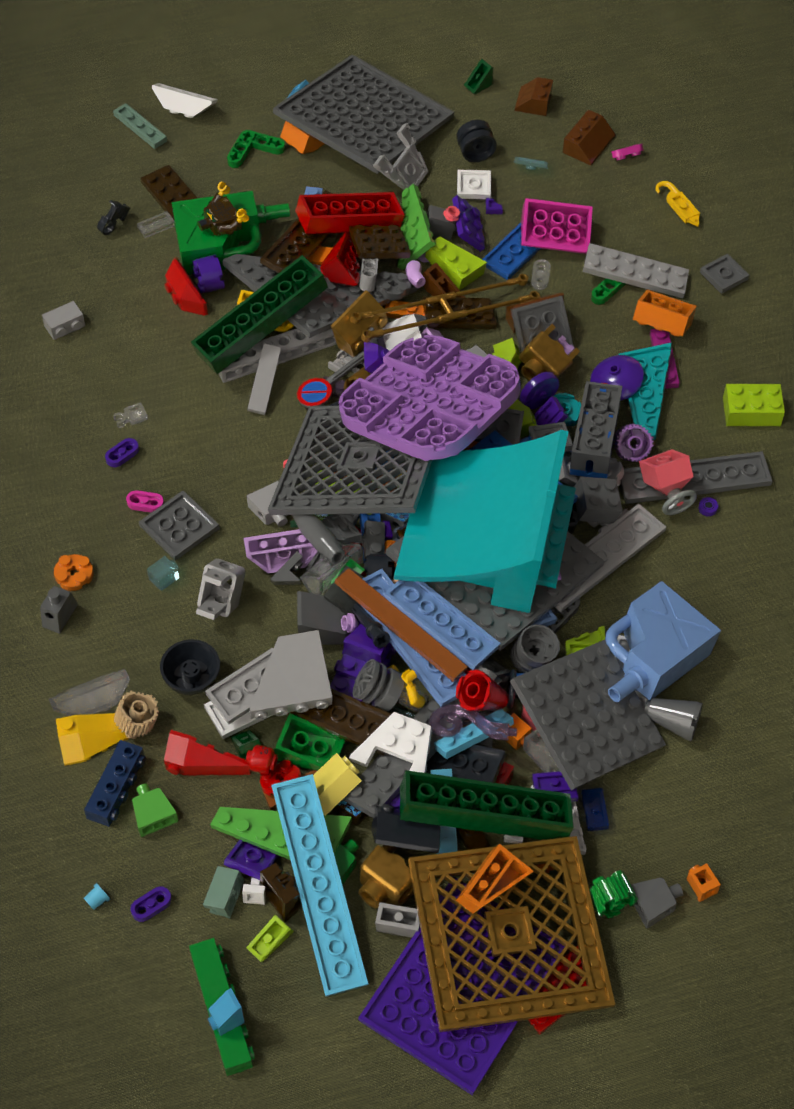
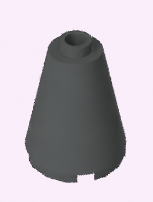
[644,698,703,741]

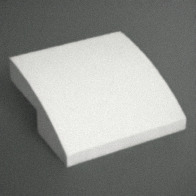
[382,314,422,351]

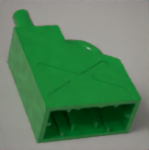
[172,190,290,275]

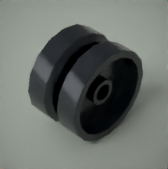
[456,119,497,163]

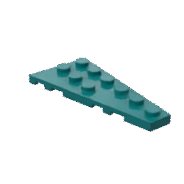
[619,343,672,440]

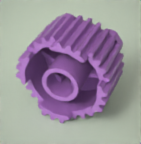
[613,424,654,462]

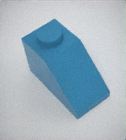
[207,988,245,1036]

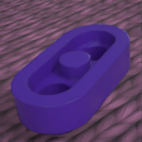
[105,438,139,467]
[130,887,171,922]

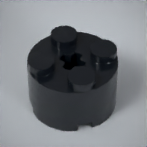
[364,553,395,581]

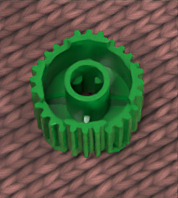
[589,870,638,919]

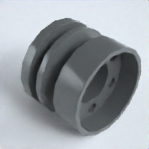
[510,624,560,673]
[353,659,405,712]

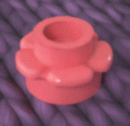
[443,206,460,222]

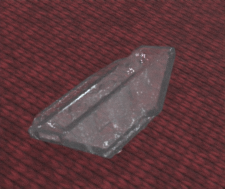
[48,669,130,716]

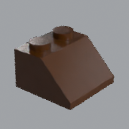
[515,77,553,116]

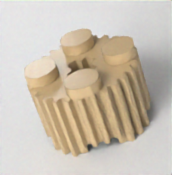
[114,690,159,739]

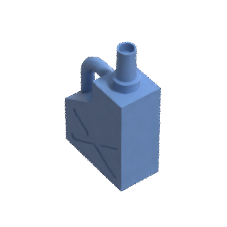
[605,581,721,702]

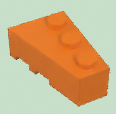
[456,844,534,914]

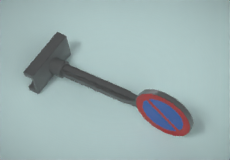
[297,327,386,408]

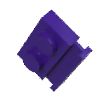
[534,396,568,425]
[532,771,578,802]

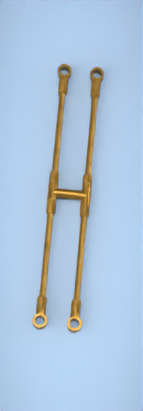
[350,274,540,343]

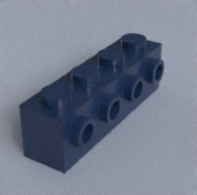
[84,740,146,827]

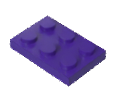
[452,195,485,252]

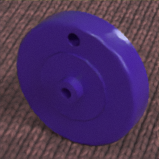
[520,372,559,409]

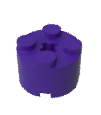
[193,254,225,293]

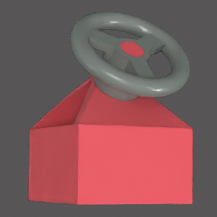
[639,449,697,515]

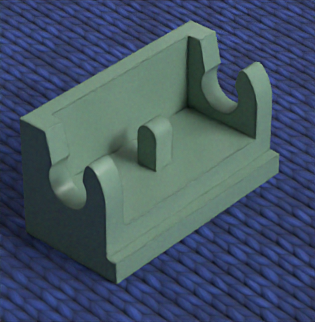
[203,866,244,918]

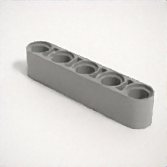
[359,259,378,292]

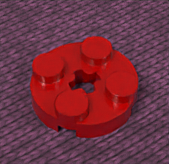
[260,760,301,796]

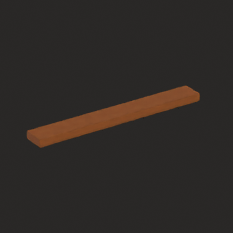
[335,568,468,682]

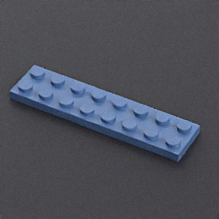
[363,569,467,707]

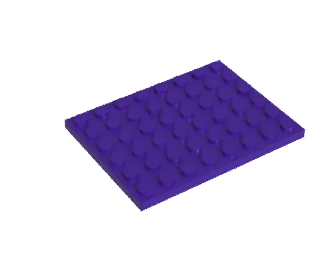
[358,876,564,1095]

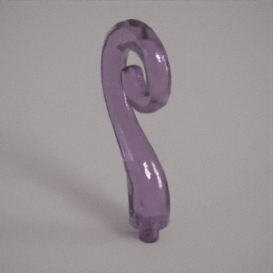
[429,704,517,740]

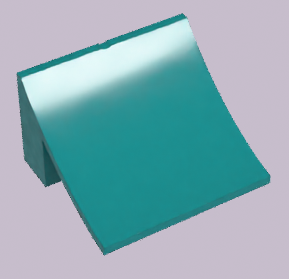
[394,430,576,613]

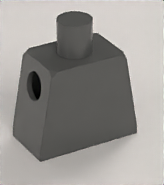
[427,205,457,240]
[40,586,78,634]
[631,878,683,929]

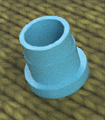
[84,883,110,910]

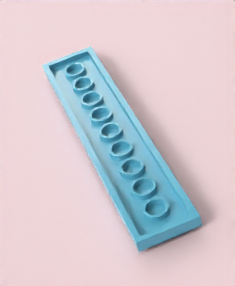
[271,774,368,997]

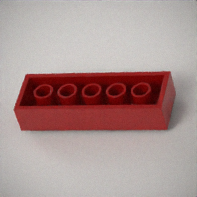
[295,192,405,234]

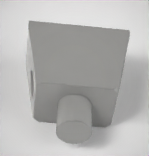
[247,481,288,527]

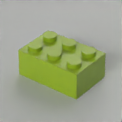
[723,384,785,426]

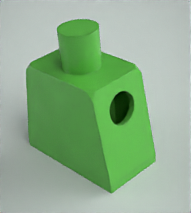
[132,784,178,837]

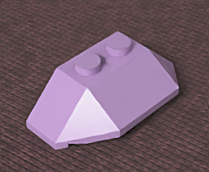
[243,529,318,573]

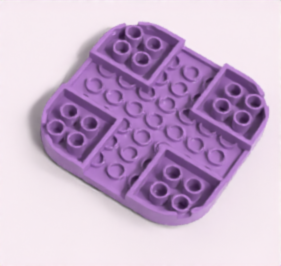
[339,335,521,461]

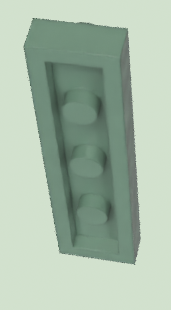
[113,103,167,149]

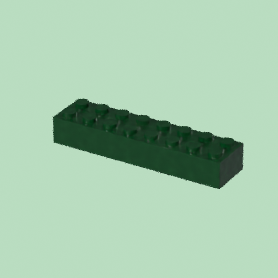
[191,255,328,374]
[400,770,574,840]

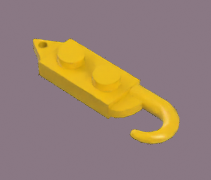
[655,181,700,227]

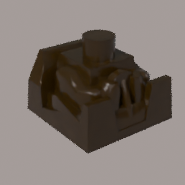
[260,863,302,922]

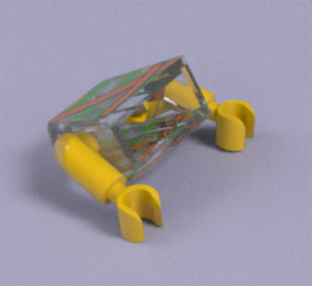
[387,665,429,713]

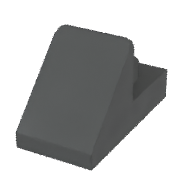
[270,551,303,585]

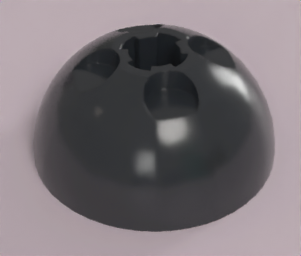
[160,639,220,695]

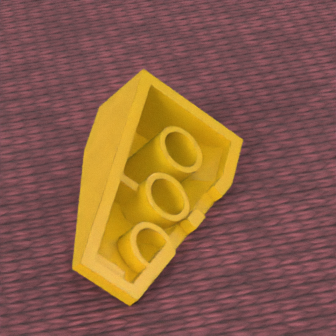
[56,713,130,766]

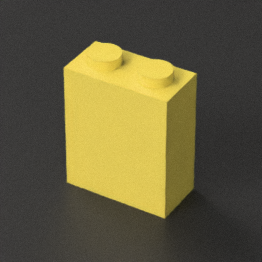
[313,753,362,816]

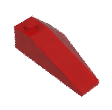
[320,231,360,286]
[164,730,252,775]

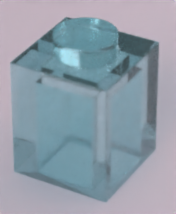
[147,556,179,591]

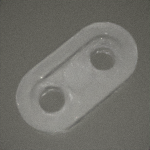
[531,259,551,290]

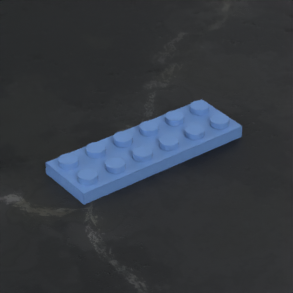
[383,580,501,670]

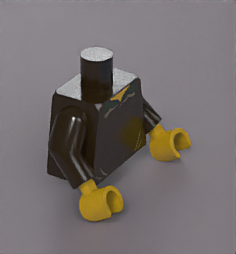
[198,181,249,236]

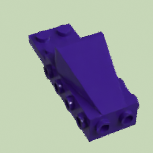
[330,621,397,702]

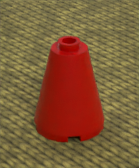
[456,670,509,711]

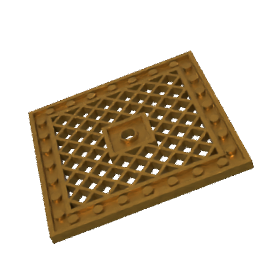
[408,836,615,1032]

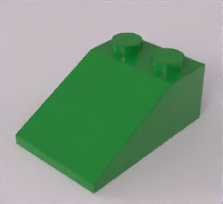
[274,713,345,771]

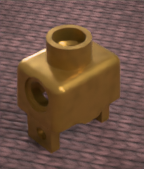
[519,324,580,381]
[359,845,414,908]

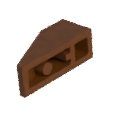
[422,263,466,298]

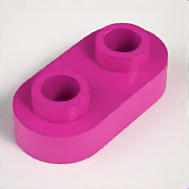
[611,143,644,160]
[126,490,164,513]

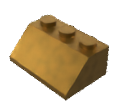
[331,290,389,357]

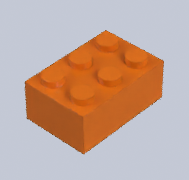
[633,290,697,336]

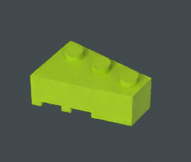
[425,237,487,290]

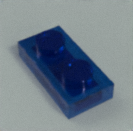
[581,788,609,831]

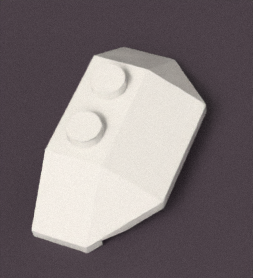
[152,83,218,118]

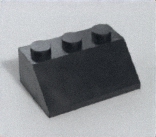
[371,804,440,853]

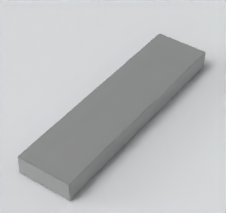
[247,343,281,415]

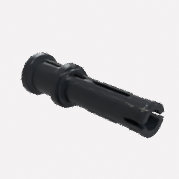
[351,603,390,648]

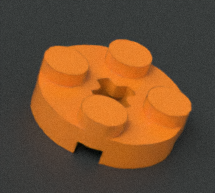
[54,554,93,591]

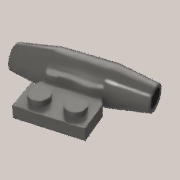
[292,514,362,564]

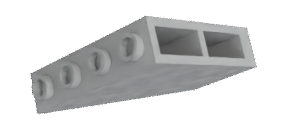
[250,630,332,720]

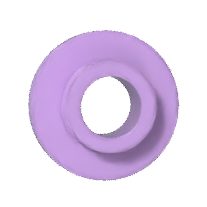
[341,613,358,633]

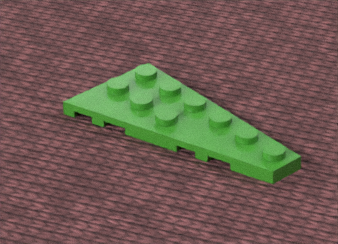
[397,184,436,270]
[210,807,352,860]

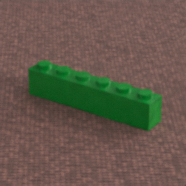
[189,938,255,1076]

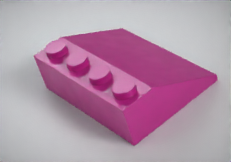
[521,198,593,254]

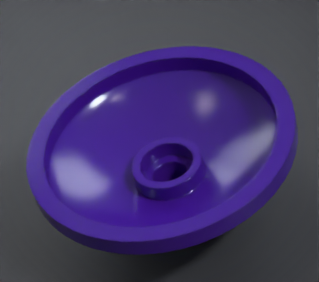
[590,355,644,400]

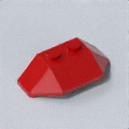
[164,257,208,316]

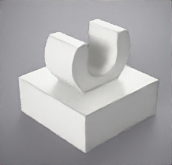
[242,878,266,905]

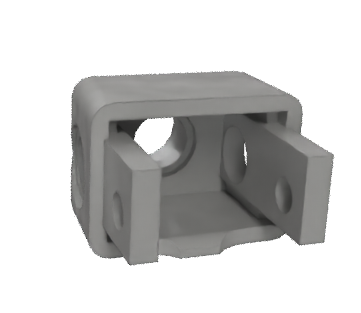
[196,559,245,620]

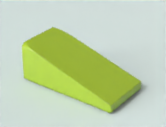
[246,915,294,962]

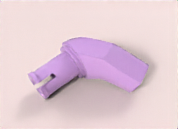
[406,260,425,288]

